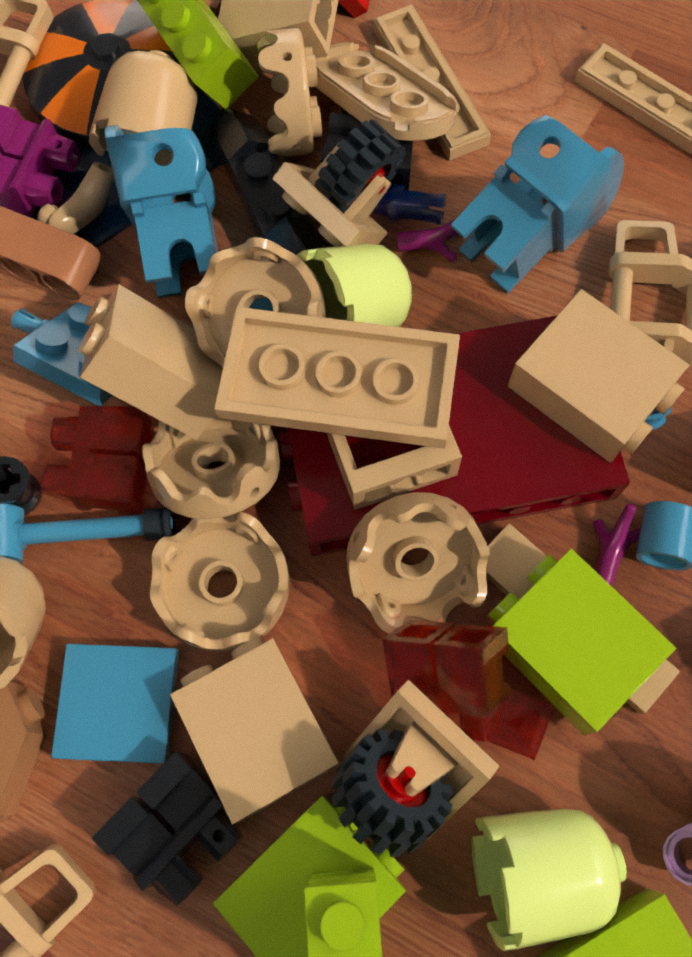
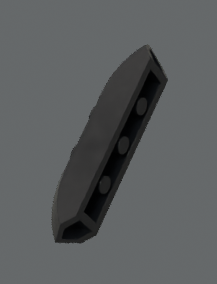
[210,107,322,255]

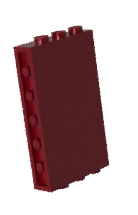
[278,315,630,556]

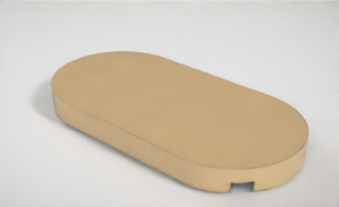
[316,42,456,141]

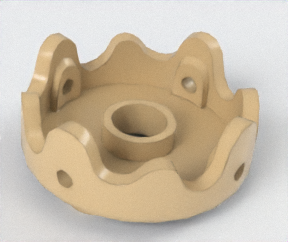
[257,28,322,157]
[185,237,325,367]
[142,415,280,519]
[346,492,490,635]
[150,512,290,652]

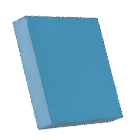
[51,644,179,764]

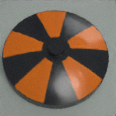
[22,0,201,149]

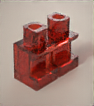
[41,406,154,516]
[382,620,512,742]

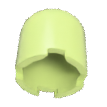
[296,243,412,327]
[471,808,627,951]

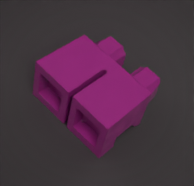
[0,105,81,217]

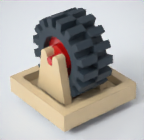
[272,119,406,246]
[331,680,499,857]

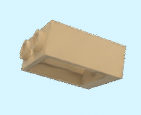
[326,426,462,510]

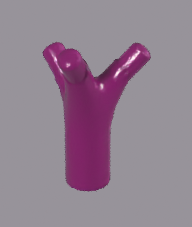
[397,219,459,262]
[593,504,641,586]

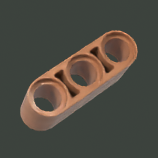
[0,206,103,300]

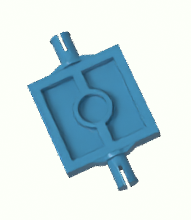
[11,302,113,406]

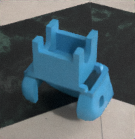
[451,114,624,294]
[105,125,218,298]

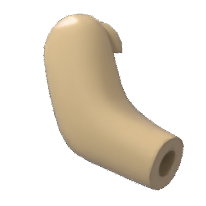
[37,162,115,234]

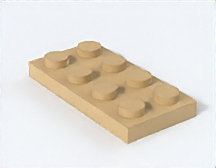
[214,307,460,449]

